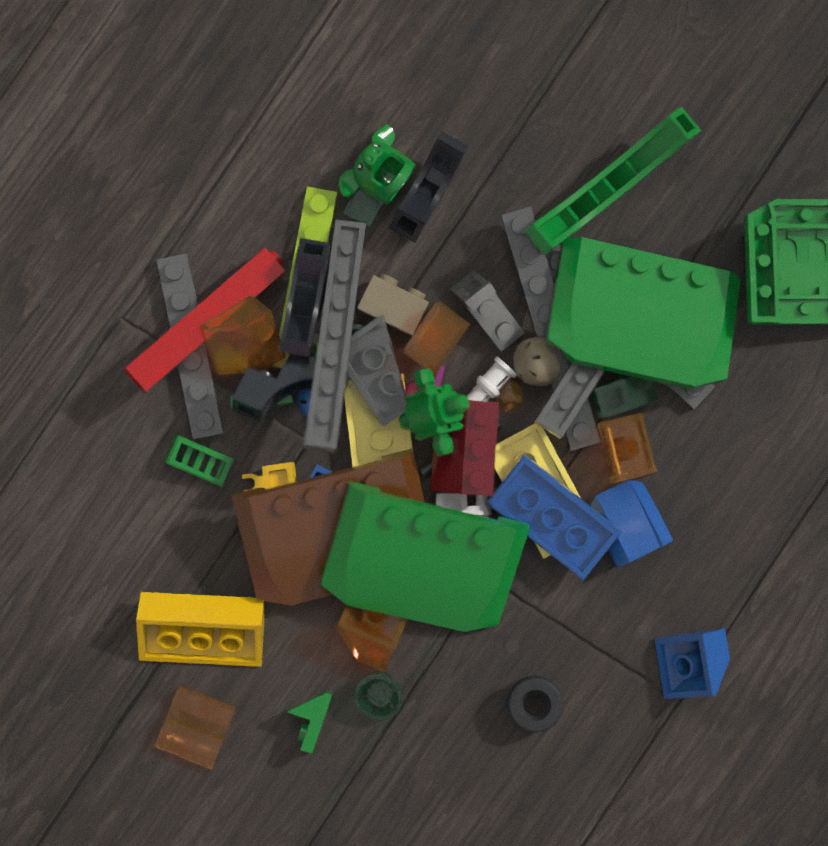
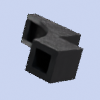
[278,238,331,357]
[232,352,349,423]

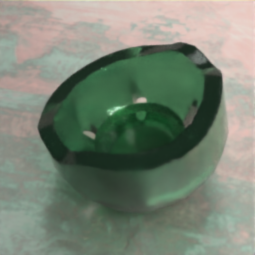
[354,671,403,721]

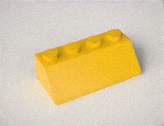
[136,592,264,667]

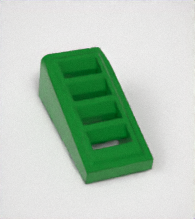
[163,434,234,487]

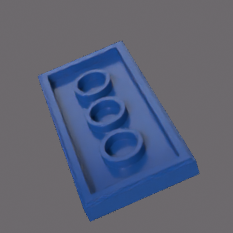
[486,455,622,580]

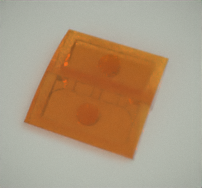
[155,685,237,770]

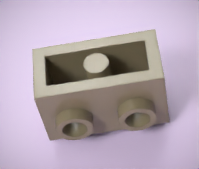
[357,273,429,337]

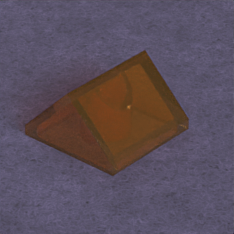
[402,300,470,375]
[596,413,657,483]

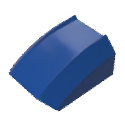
[590,479,673,567]

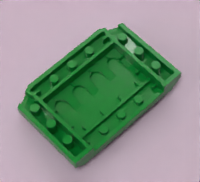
[744,199,828,325]
[545,237,741,390]
[320,481,530,632]

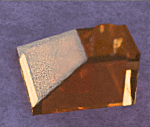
[336,605,407,672]

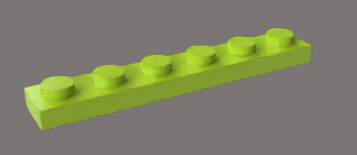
[273,186,337,369]

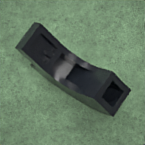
[389,131,468,243]

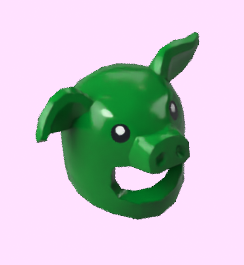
[339,124,416,205]

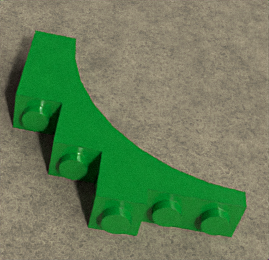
[525,107,701,255]

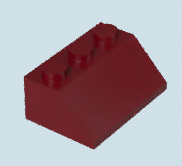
[431,400,499,496]

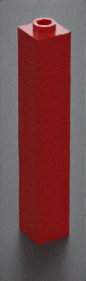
[123,248,285,394]

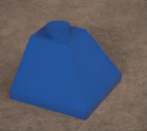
[654,628,730,699]

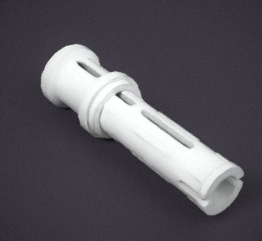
[467,356,517,401]

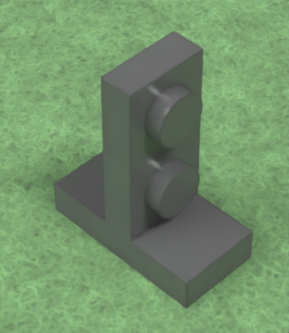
[450,270,525,352]

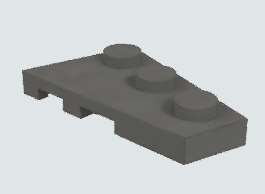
[347,315,408,426]

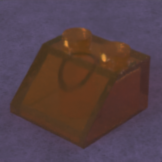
[200,295,285,375]

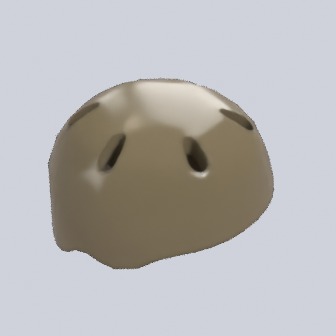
[513,336,560,386]

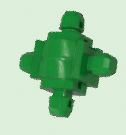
[399,368,469,456]

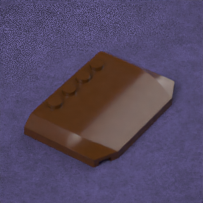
[231,449,425,606]

